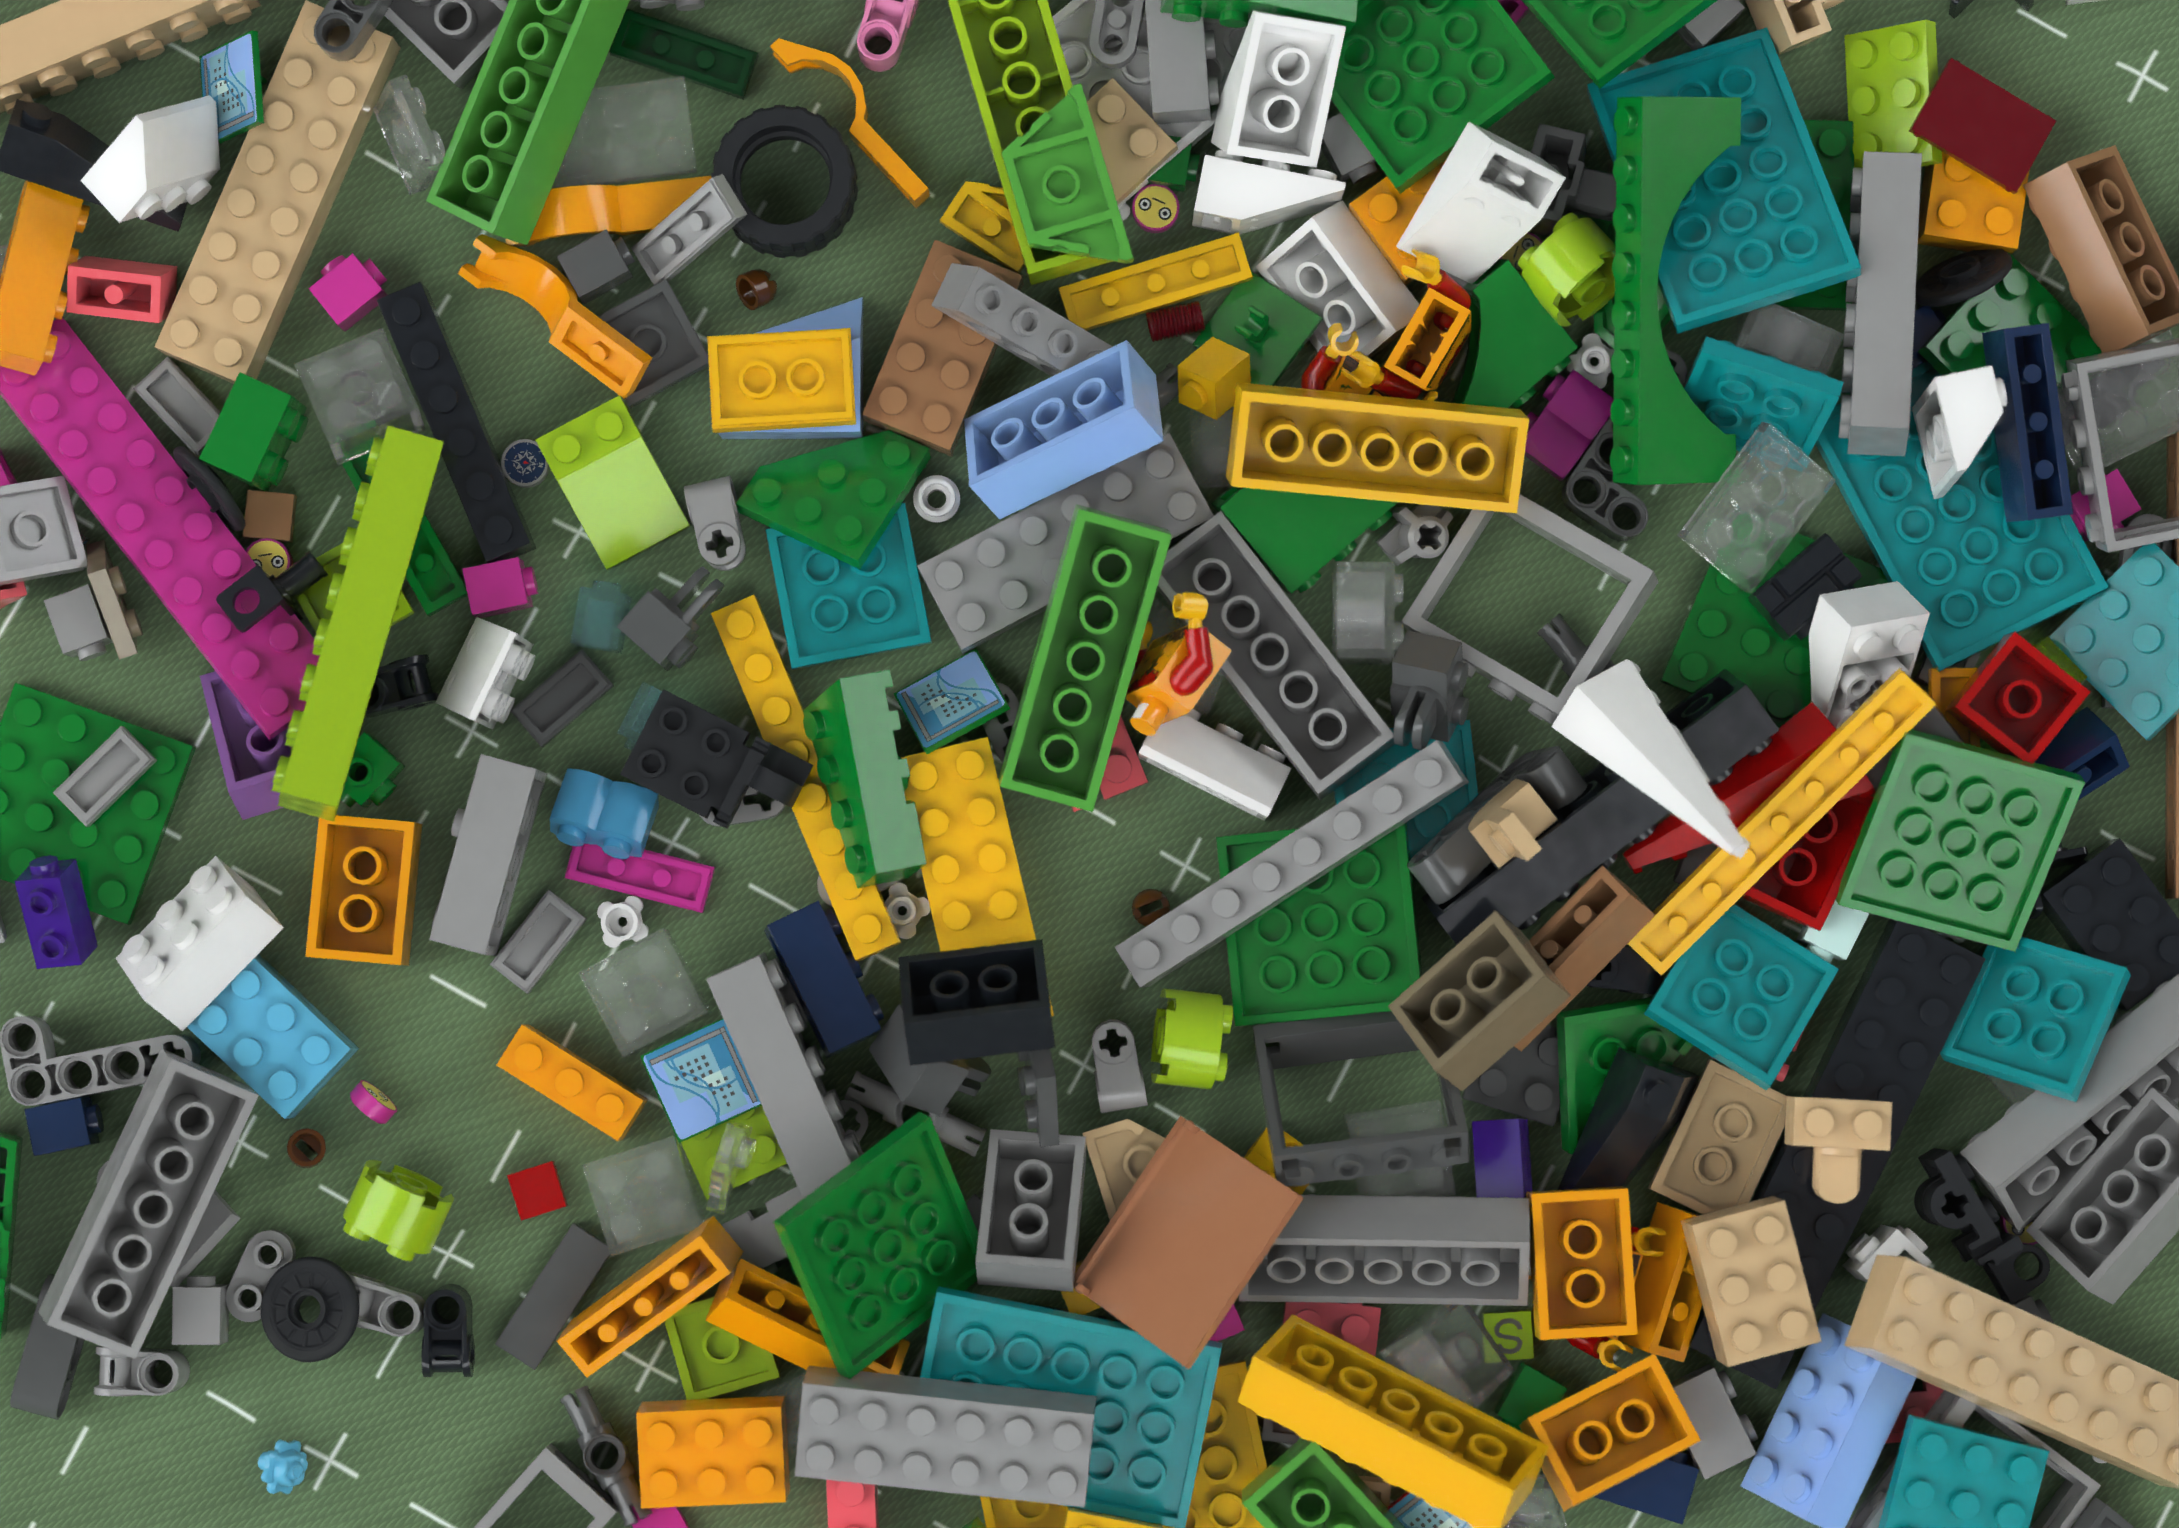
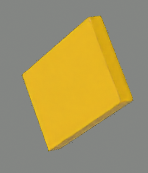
[707,328,856,433]

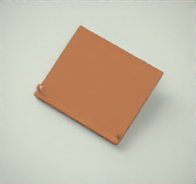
[1074,1116,1304,1370]

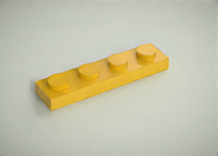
[1058,232,1253,331]

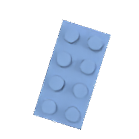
[964,340,1164,520]
[1741,1313,1916,1528]

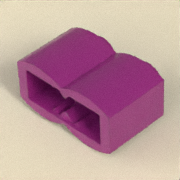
[1525,369,1614,482]

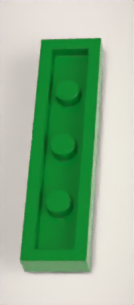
[334,428,468,617]

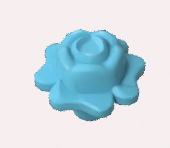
[258,1439,308,1494]

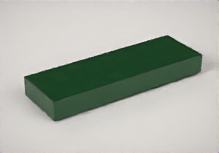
[609,9,759,100]

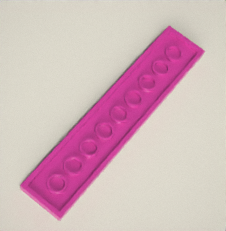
[0,317,320,741]

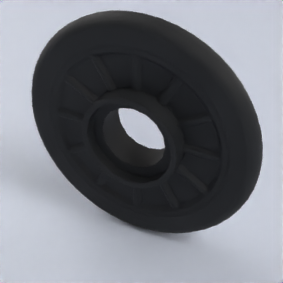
[1915,249,2012,307]
[174,446,245,531]
[261,1257,360,1362]

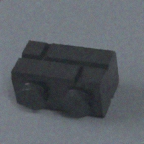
[1747,533,1863,641]

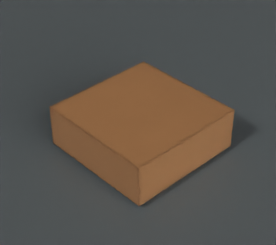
[243,490,297,542]

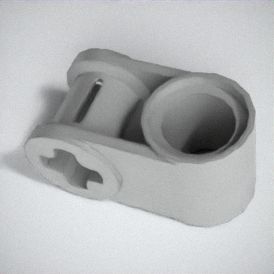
[684,476,746,571]
[1092,1019,1148,1113]
[345,1271,426,1337]
[94,1345,190,1396]

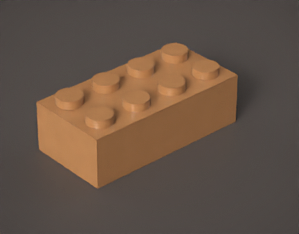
[2023,145,2179,353]
[862,240,1024,457]

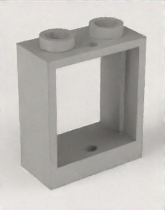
[474,1443,618,1528]

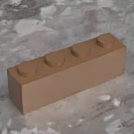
[1514,865,1655,1052]

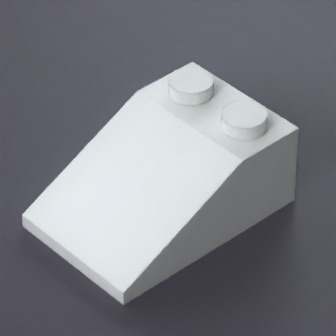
[1211,10,1346,168]

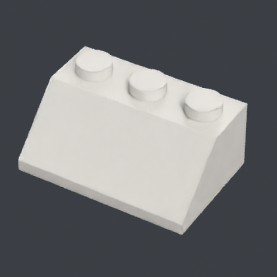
[81,95,220,223]
[1256,200,1420,358]
[1912,366,2007,499]
[1138,709,1291,821]

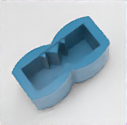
[550,768,659,859]

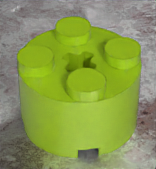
[1517,213,1615,327]
[1151,988,1233,1090]
[343,1160,454,1261]

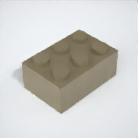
[1388,911,1571,1091]

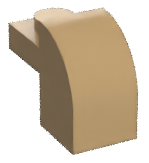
[1468,779,1558,869]

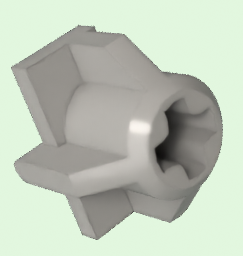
[1376,504,1453,566]

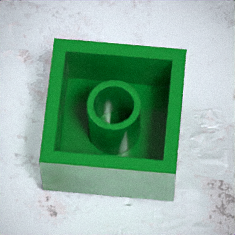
[199,372,308,492]

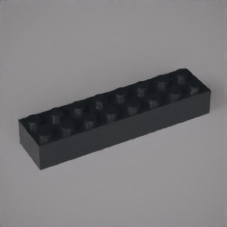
[1421,669,1779,945]

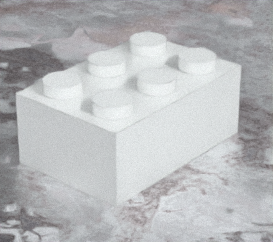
[115,856,284,1031]

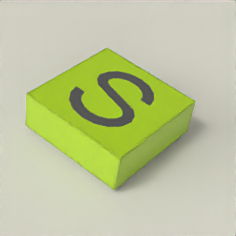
[1482,1310,1534,1362]

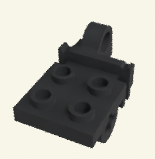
[620,689,814,829]
[1914,1148,2050,1304]

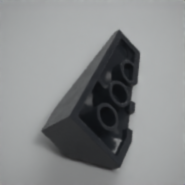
[0,99,188,232]
[1558,1047,1699,1190]

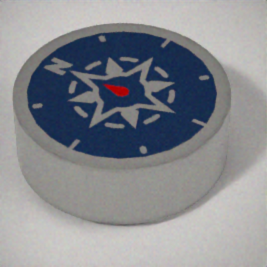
[501,439,550,488]

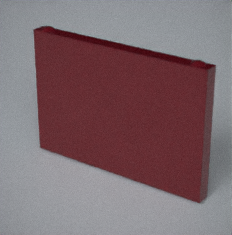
[1909,58,2056,194]

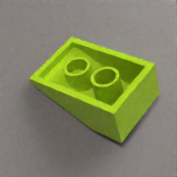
[535,395,691,570]

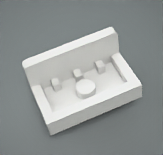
[1842,1224,1931,1282]

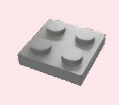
[0,475,87,585]

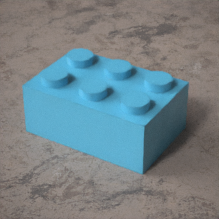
[187,954,359,1119]

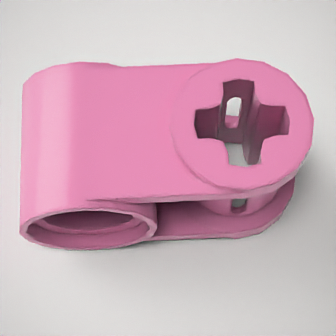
[857,0,919,72]

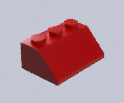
[1741,795,1874,931]

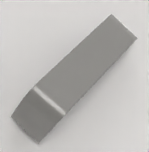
[0,1016,201,1106]

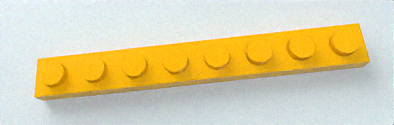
[711,594,901,961]
[1628,668,1936,975]

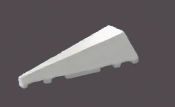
[1551,659,1750,859]

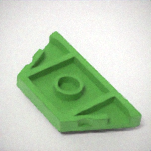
[1001,83,1134,264]

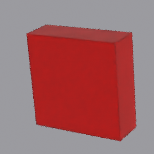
[507,1161,568,1221]

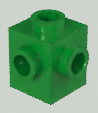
[340,732,405,808]

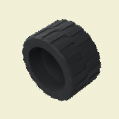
[711,105,858,258]

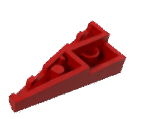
[1622,702,1875,874]

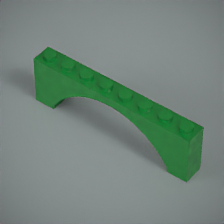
[1610,97,1741,485]
[1211,259,1578,594]

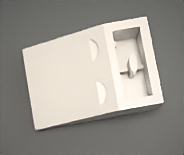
[1396,122,1566,284]
[1192,150,1346,234]
[1809,581,1930,729]
[435,617,536,730]

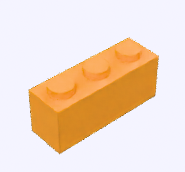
[496,1024,649,1141]
[1617,1202,1702,1363]

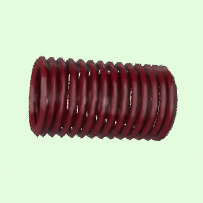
[1146,301,1205,342]

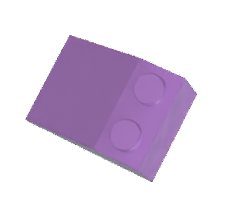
[200,671,293,820]

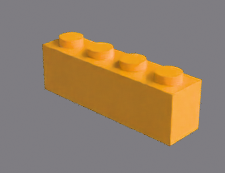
[0,180,90,376]
[557,1215,743,1378]
[705,1258,910,1375]

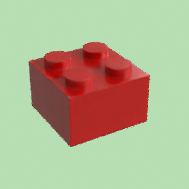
[1945,631,2091,764]

